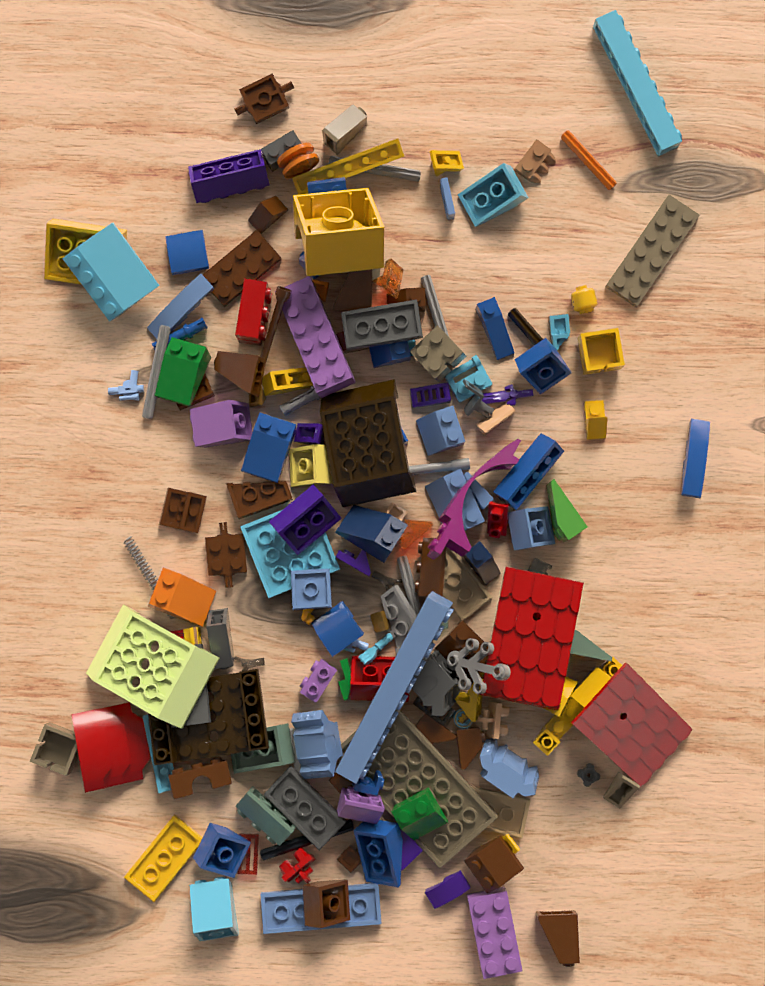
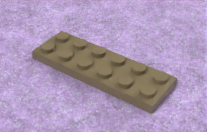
[605,195,700,307]

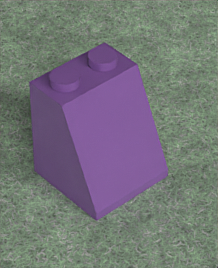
[190,400,253,448]

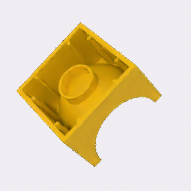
[293,188,384,276]

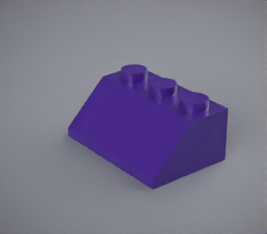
[269,484,342,556]

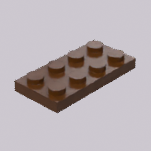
[203,230,281,307]

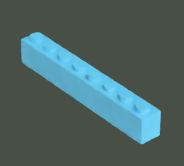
[593,10,682,156]

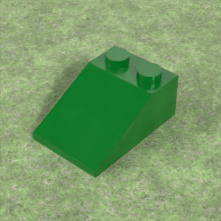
[155,337,212,407]

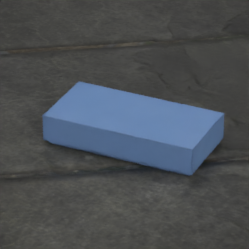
[440,177,455,220]

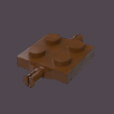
[234,73,294,124]
[205,522,247,588]

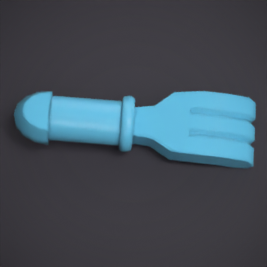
[358,633,393,665]

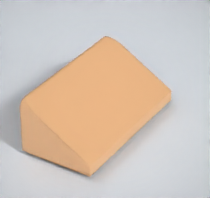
[476,403,516,436]

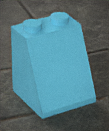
[189,877,239,941]

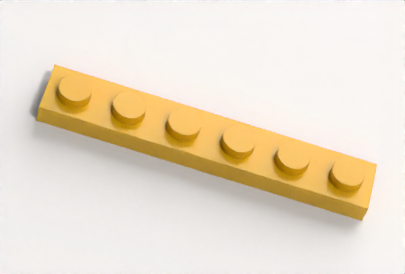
[292,138,405,195]

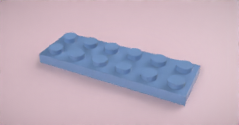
[261,883,382,934]

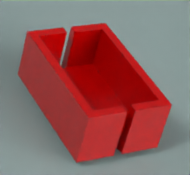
[235,278,273,346]

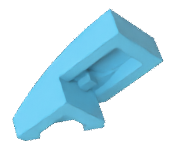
[549,314,570,350]

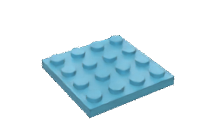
[240,510,340,598]

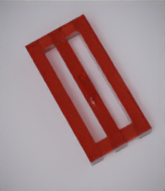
[237,833,259,875]

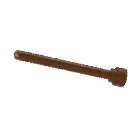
[260,286,292,362]

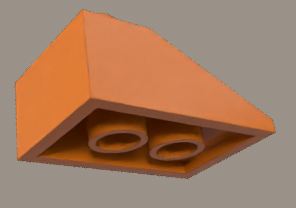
[148,567,216,627]

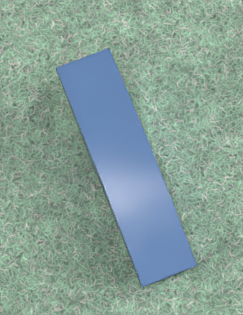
[147,274,214,339]

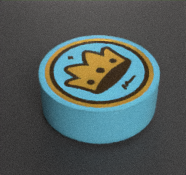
[453,709,472,728]

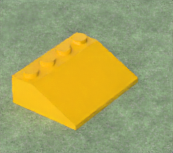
[44,219,127,285]

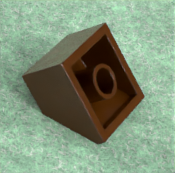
[464,835,524,893]
[303,879,350,928]

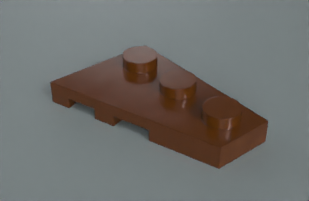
[226,481,293,520]

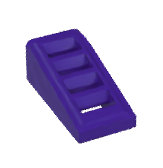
[410,382,451,408]

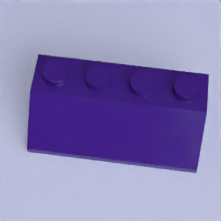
[188,149,270,203]

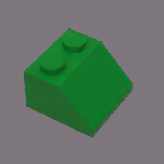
[391,787,448,840]

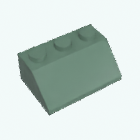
[236,786,295,846]

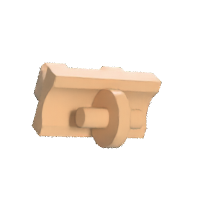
[477,701,510,739]

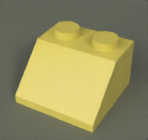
[289,444,333,487]

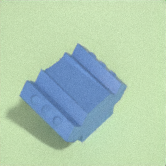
[291,710,343,779]
[480,738,539,799]

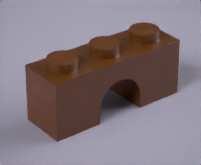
[168,757,232,799]

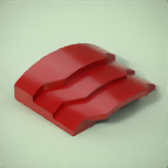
[71,702,150,793]

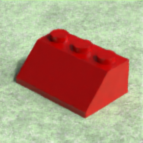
[350,656,409,702]

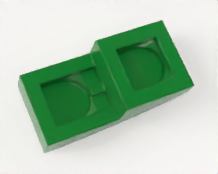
[338,658,351,700]

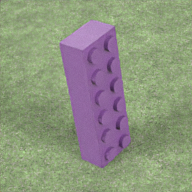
[275,276,356,398]

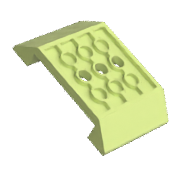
[86,605,220,729]

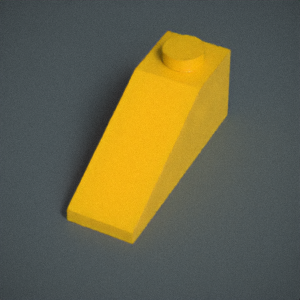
[262,367,313,396]

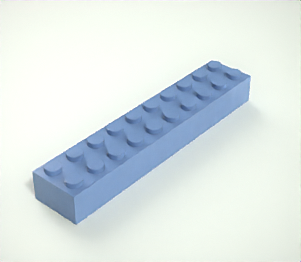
[335,591,454,783]

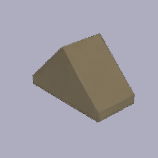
[603,772,640,809]

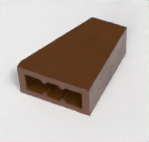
[333,269,373,311]
[214,351,266,397]
[536,910,580,967]

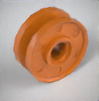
[277,142,320,179]

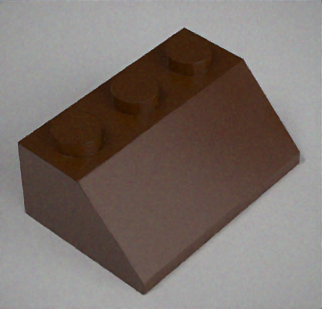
[415,538,447,597]
[435,620,488,684]

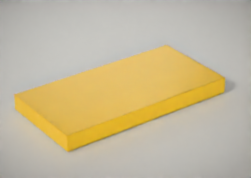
[124,814,203,902]

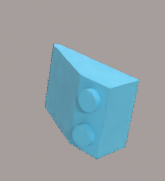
[458,163,529,227]

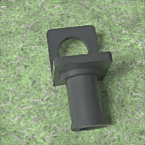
[463,379,494,418]

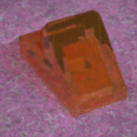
[372,258,404,299]
[399,520,433,551]

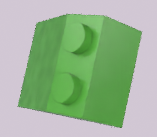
[546,479,588,543]

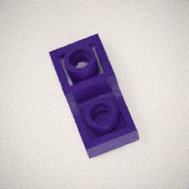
[425,870,471,909]

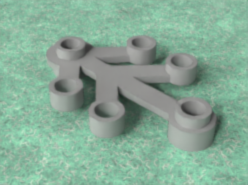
[447,638,511,694]

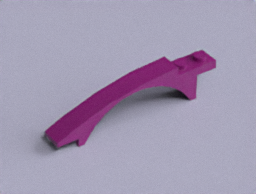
[427,439,521,560]

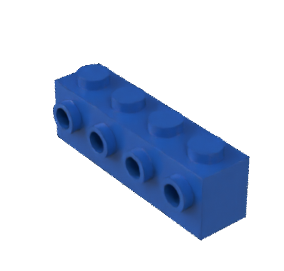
[493,433,564,510]

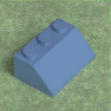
[425,469,485,531]

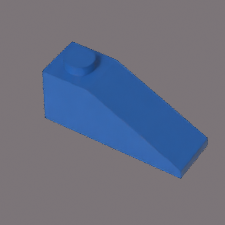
[476,297,515,360]

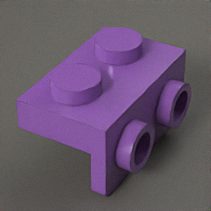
[300,659,337,702]

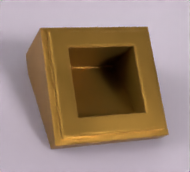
[371,611,389,632]

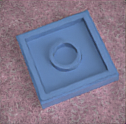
[291,568,332,610]

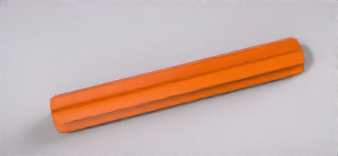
[561,130,617,190]

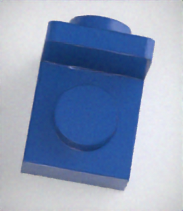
[352,770,384,796]

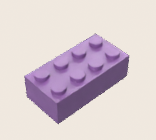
[466,887,523,979]

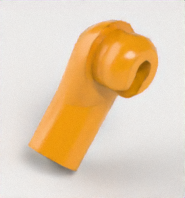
[301,609,315,625]

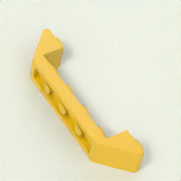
[533,657,622,756]

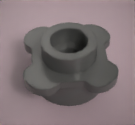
[577,763,600,787]

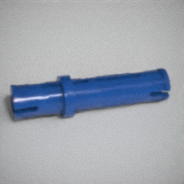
[152,317,208,350]

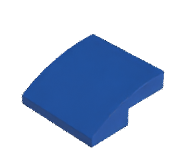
[165,230,209,275]
[312,601,364,657]

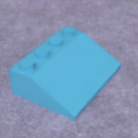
[62,223,160,322]

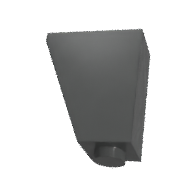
[206,608,234,669]

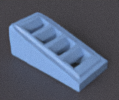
[464,472,494,510]

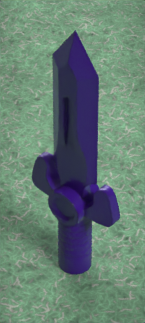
[469,384,534,406]

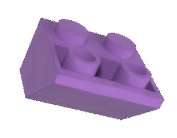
[337,787,385,824]

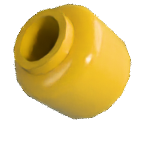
[571,285,597,314]

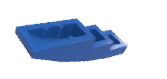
[681,418,710,499]

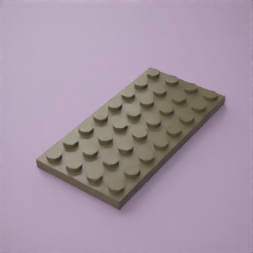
[339,710,498,868]

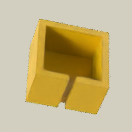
[577,328,625,375]

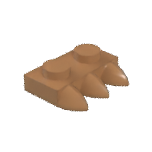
[514,139,556,184]

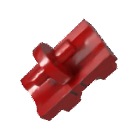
[487,501,509,538]
[279,848,316,884]

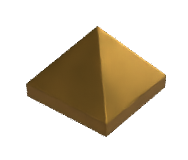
[249,386,266,408]

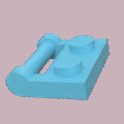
[445,355,493,403]

